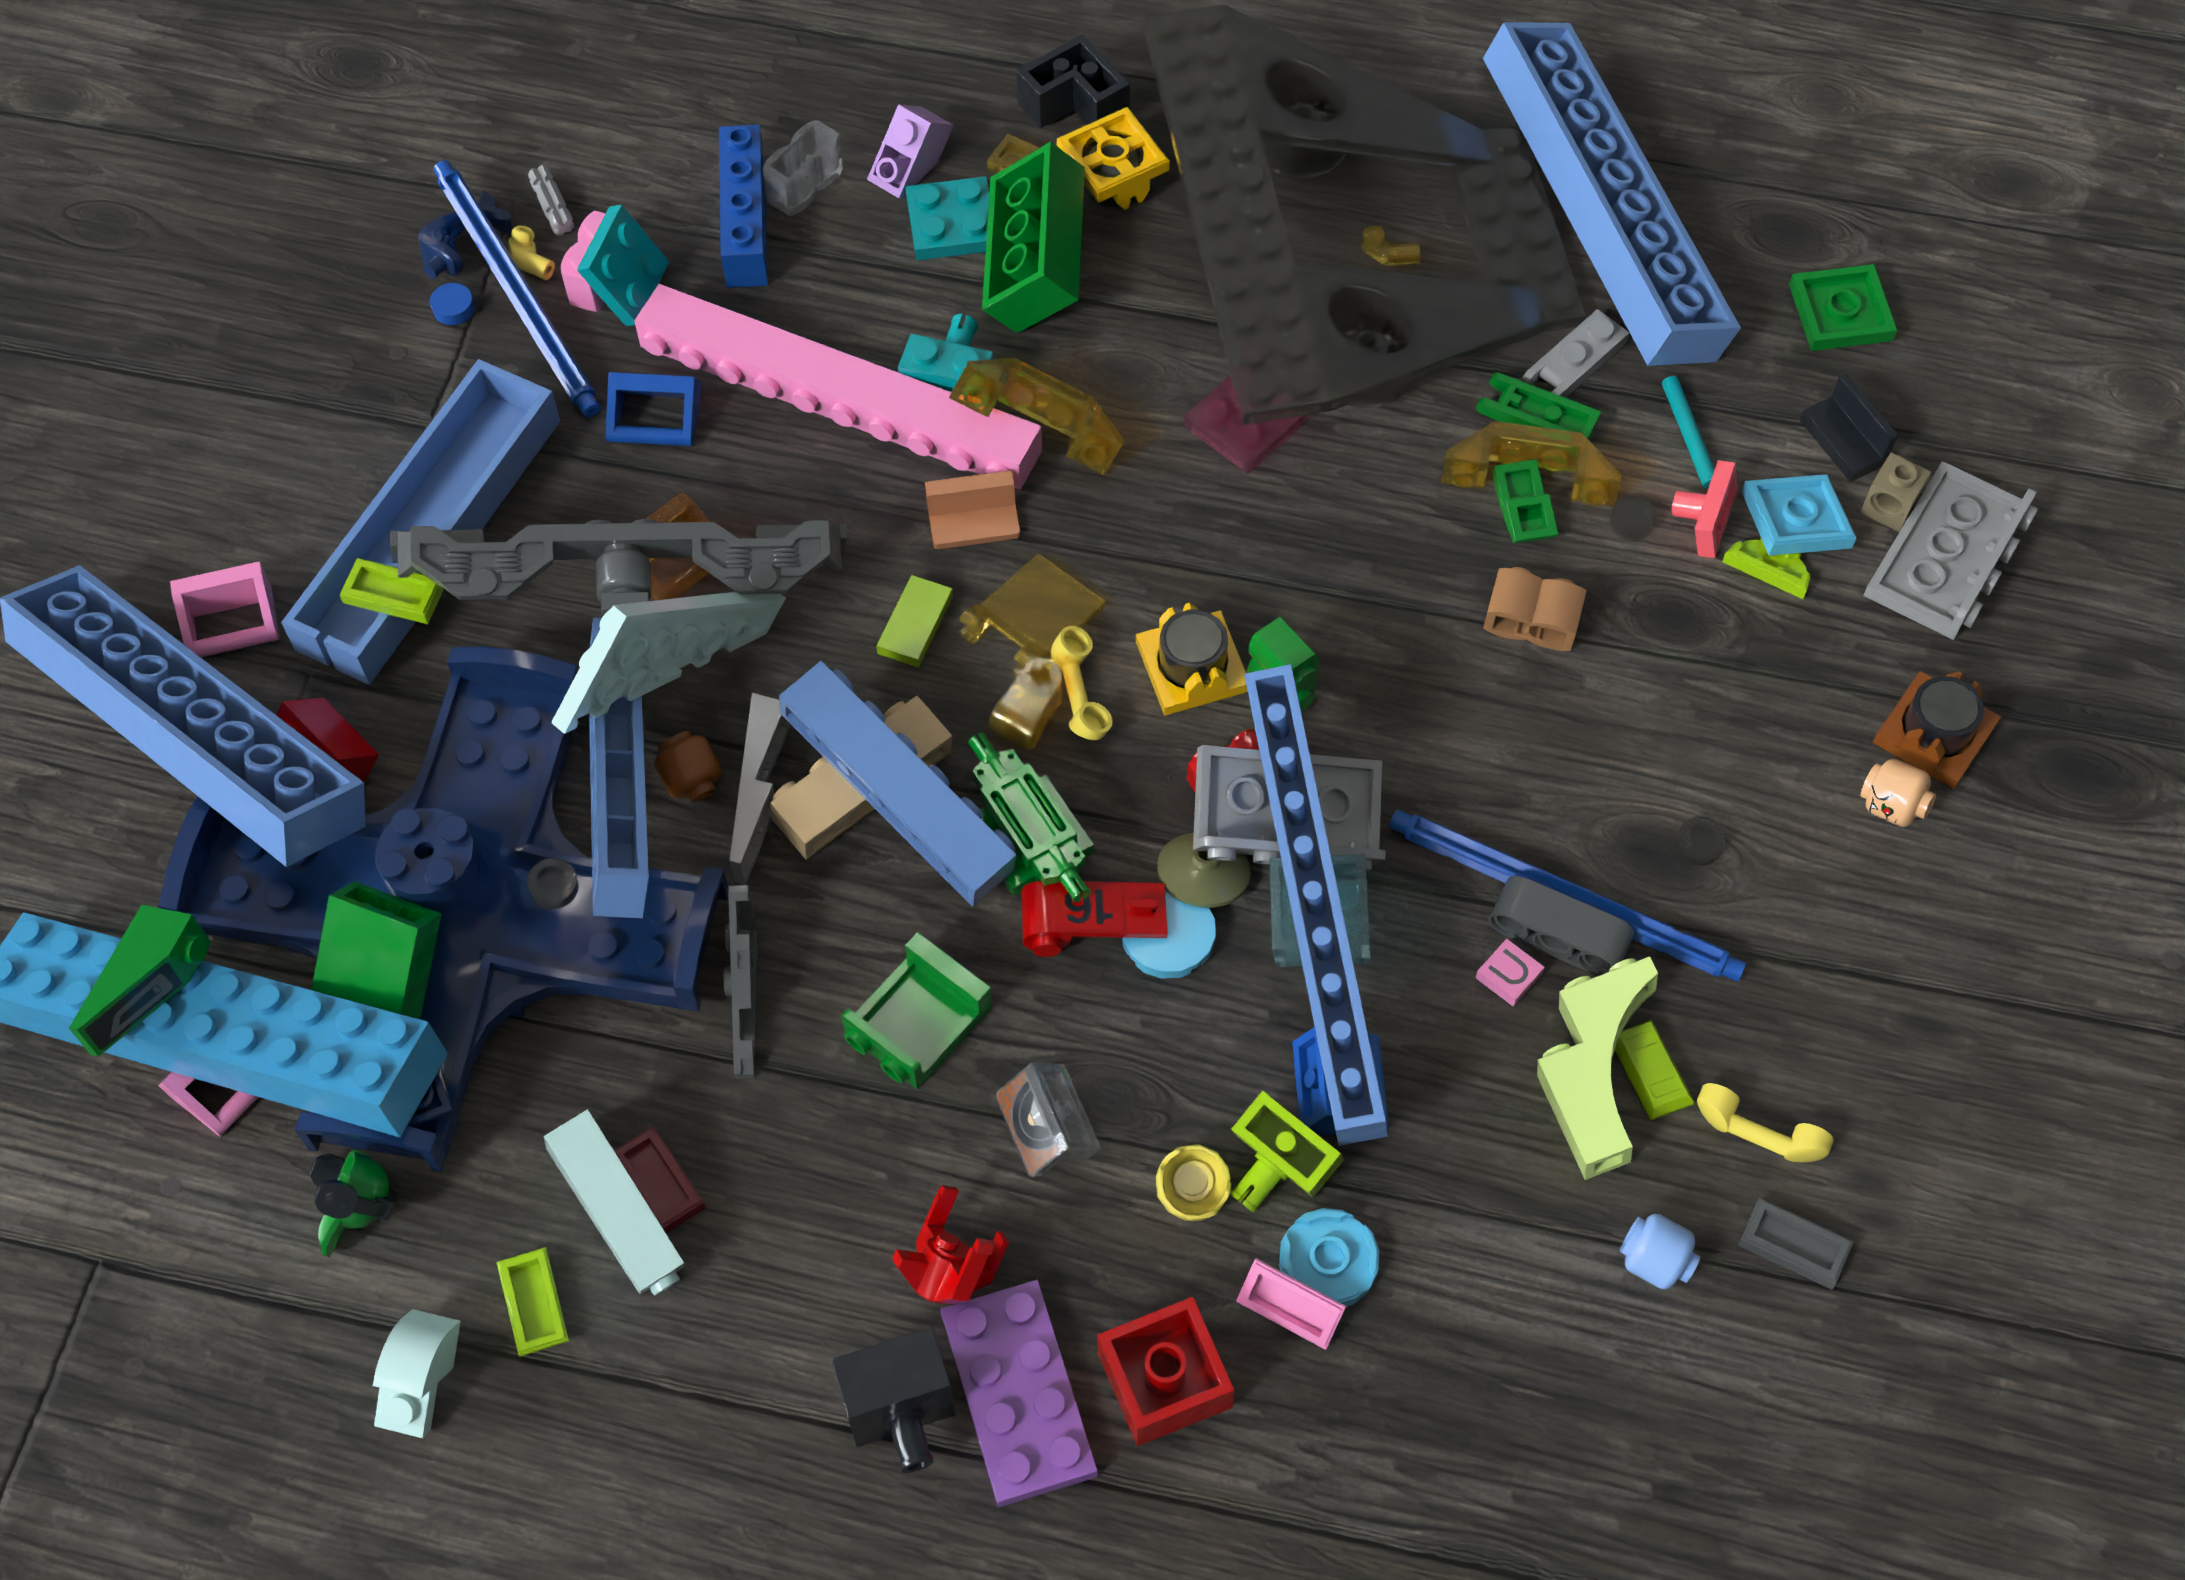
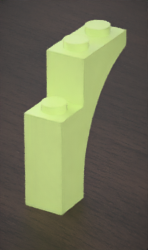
[1537,957,1658,1180]

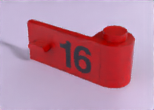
[1021,881,1168,957]

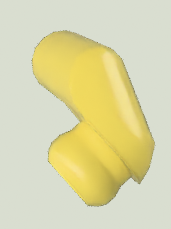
[508,226,555,280]

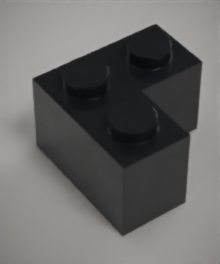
[1016,34,1130,128]

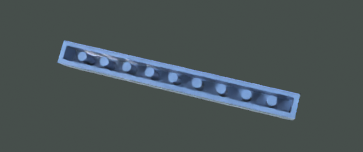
[1244,664,1388,1146]

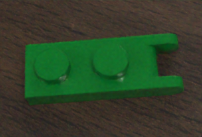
[1476,373,1601,453]

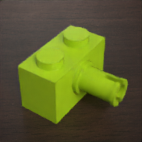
[1230,1090,1344,1213]

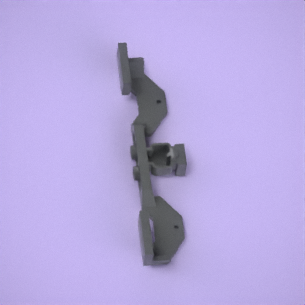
[390,519,847,617]

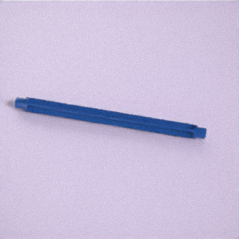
[433,160,601,417]
[1389,809,1747,982]

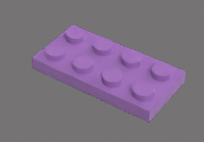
[940,1280,1098,1508]

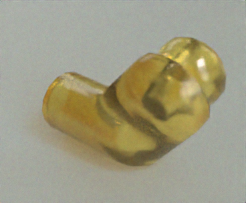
[1361,226,1420,266]

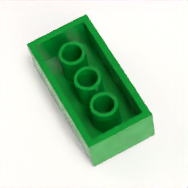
[982,142,1085,333]

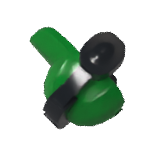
[310,1149,399,1258]

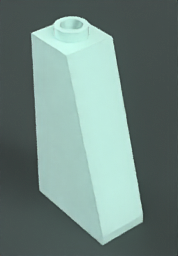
[544,1109,684,1296]

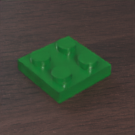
[1789,264,1897,351]

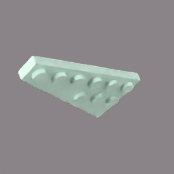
[551,592,786,734]

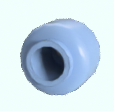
[1620,1214,1700,1289]

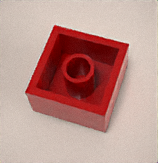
[1097,1297,1234,1447]

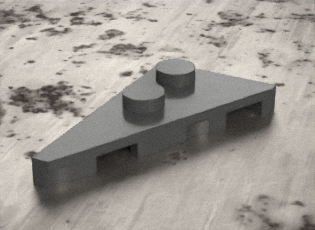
[724,885,758,1079]

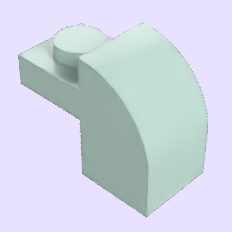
[373,1309,460,1438]

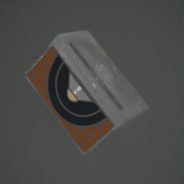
[995,1063,1101,1177]

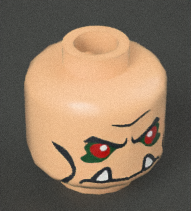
[1861,759,1936,827]

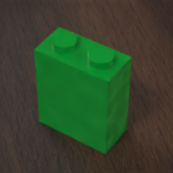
[311,881,442,1019]

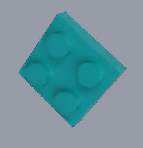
[905,176,989,261]
[577,205,670,326]

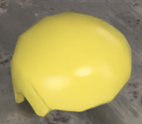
[1156,1144,1231,1221]

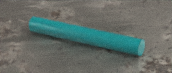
[1662,376,1715,490]

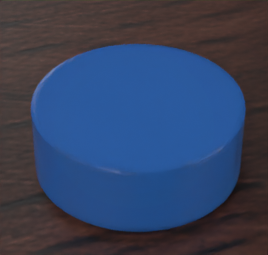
[430,283,475,325]

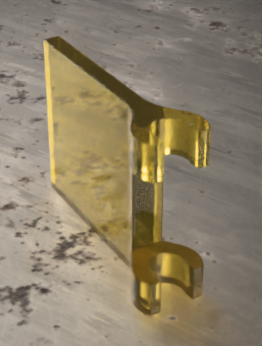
[959,553,1106,684]

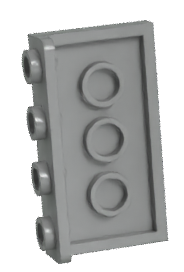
[1863,461,2038,640]
[1193,745,1386,871]

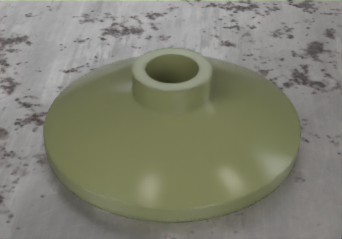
[1157,833,1251,908]

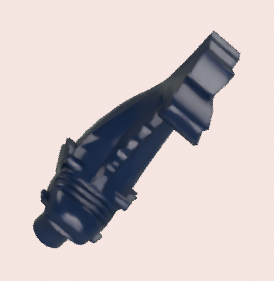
[418,190,512,279]

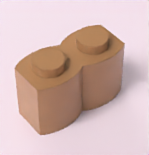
[1483,567,1587,651]

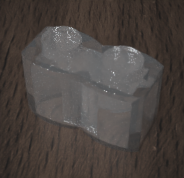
[763,120,843,216]

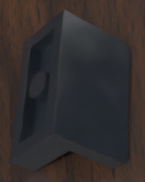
[1800,374,1897,482]

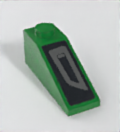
[69,905,212,1057]

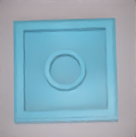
[1741,474,1856,556]

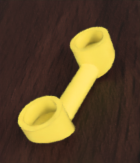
[1051,626,1112,740]
[1697,1083,1834,1163]

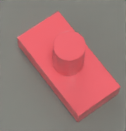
[1672,460,1738,558]

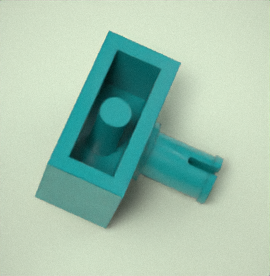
[898,314,995,405]

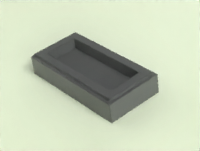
[1737,1197,1854,1290]

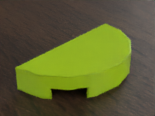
[1722,538,1810,599]

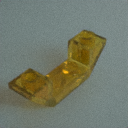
[949,358,1124,475]
[1441,421,1622,506]

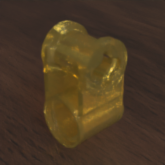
[988,658,1062,750]

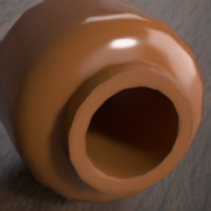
[654,731,723,803]

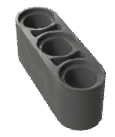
[1488,876,1635,976]

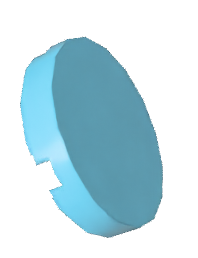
[1122,889,1216,979]
[1279,1208,1380,1306]

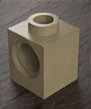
[1860,453,1931,532]

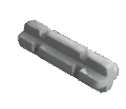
[528,165,574,235]

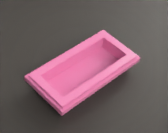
[1236,1258,1346,1350]

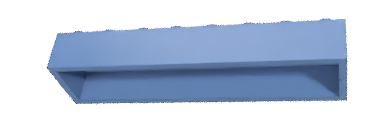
[281,359,560,685]

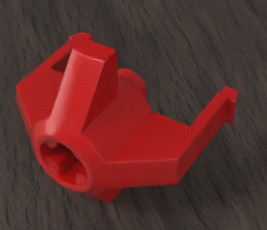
[892,1185,1009,1304]

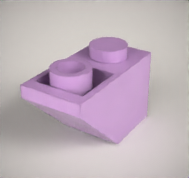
[867,104,954,198]

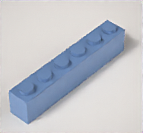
[779,661,1016,907]

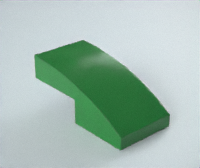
[1491,459,1558,544]

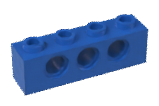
[719,124,768,288]

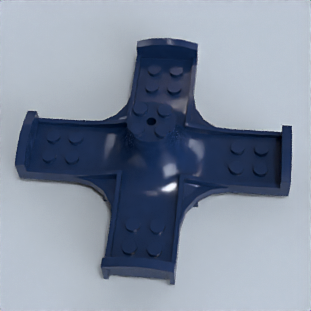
[158,646,729,1172]

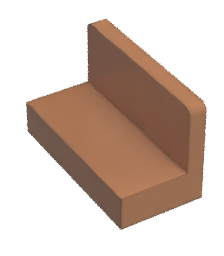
[925,470,1020,549]

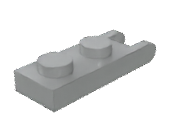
[1522,309,1630,398]

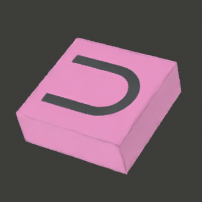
[1476,939,1545,1007]

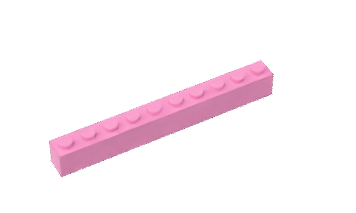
[634,284,1042,490]

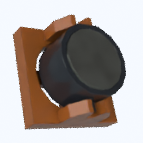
[1872,671,2001,789]

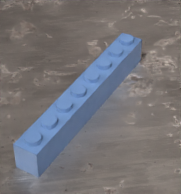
[589,617,649,918]

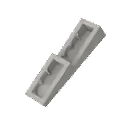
[729,693,791,885]

